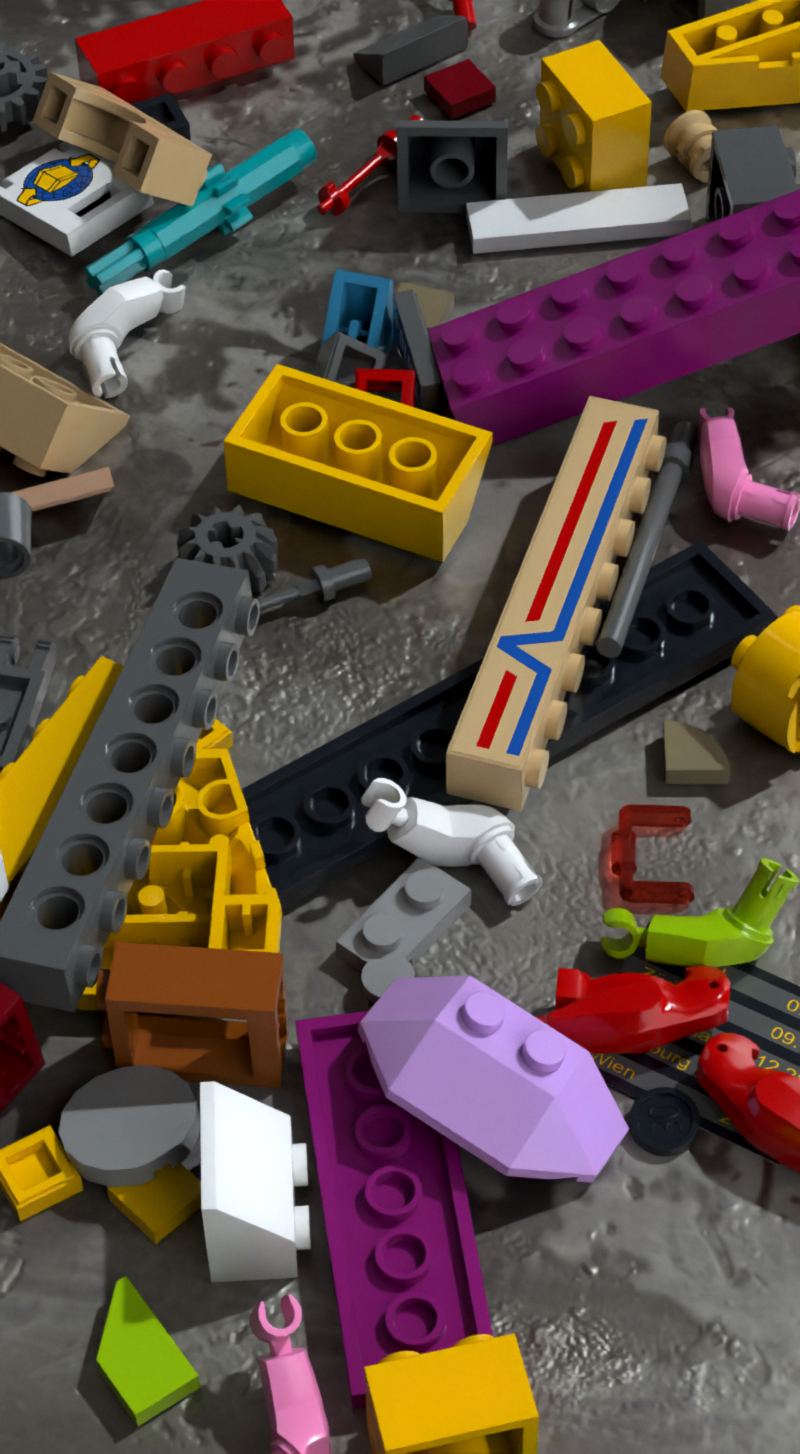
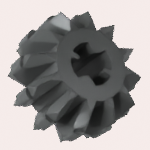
[176,504,278,596]

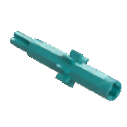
[84,129,317,296]

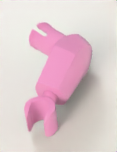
[697,408,800,531]
[249,1294,332,1454]

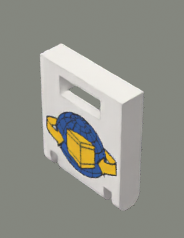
[0,141,154,257]

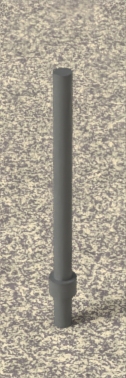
[597,421,697,658]

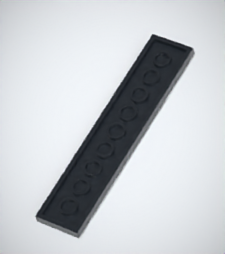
[241,541,778,909]

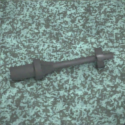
[258,556,372,611]

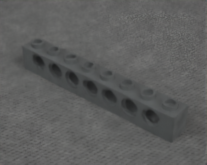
[0,558,260,1012]

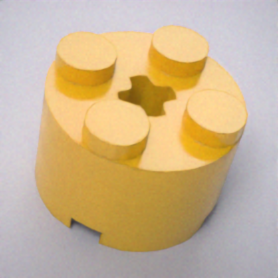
[731,605,800,754]

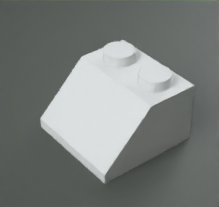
[200,1081,311,1283]

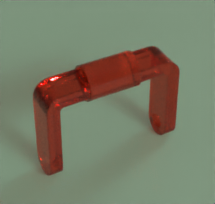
[610,804,695,904]

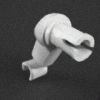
[69,269,186,398]
[361,778,543,906]

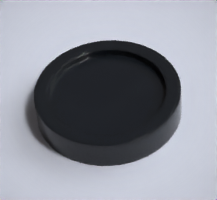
[629,1087,700,1156]

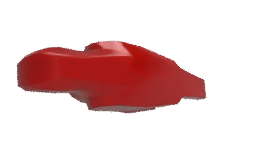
[534,965,730,1054]
[695,1033,800,1174]

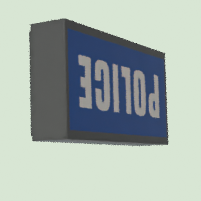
[392,289,443,415]

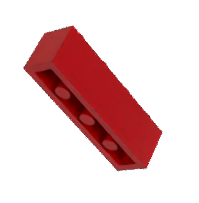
[75,0,295,104]

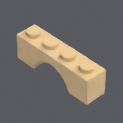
[32,72,212,207]

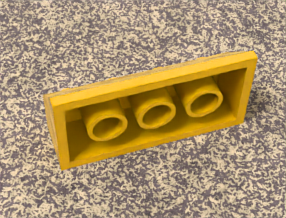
[223,364,493,563]

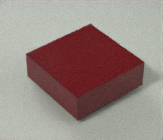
[424,59,496,120]

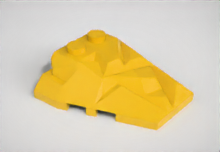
[77,748,282,1011]

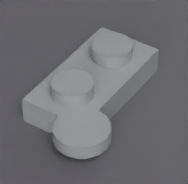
[336,857,471,1003]

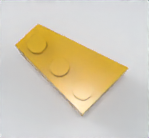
[660,0,800,112]

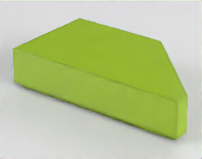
[96,1276,200,1427]

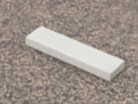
[466,183,692,254]

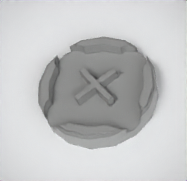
[58,1065,200,1187]

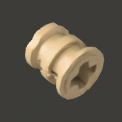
[663,110,717,183]

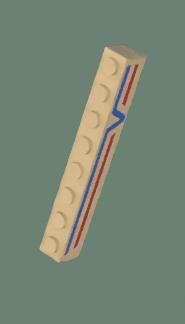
[446,396,666,812]

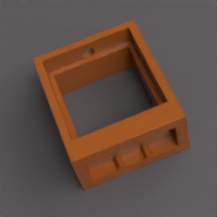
[96,942,289,1089]

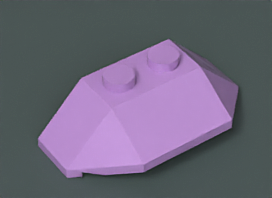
[357,975,629,1183]

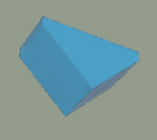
[321,269,394,354]

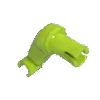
[601,858,799,967]

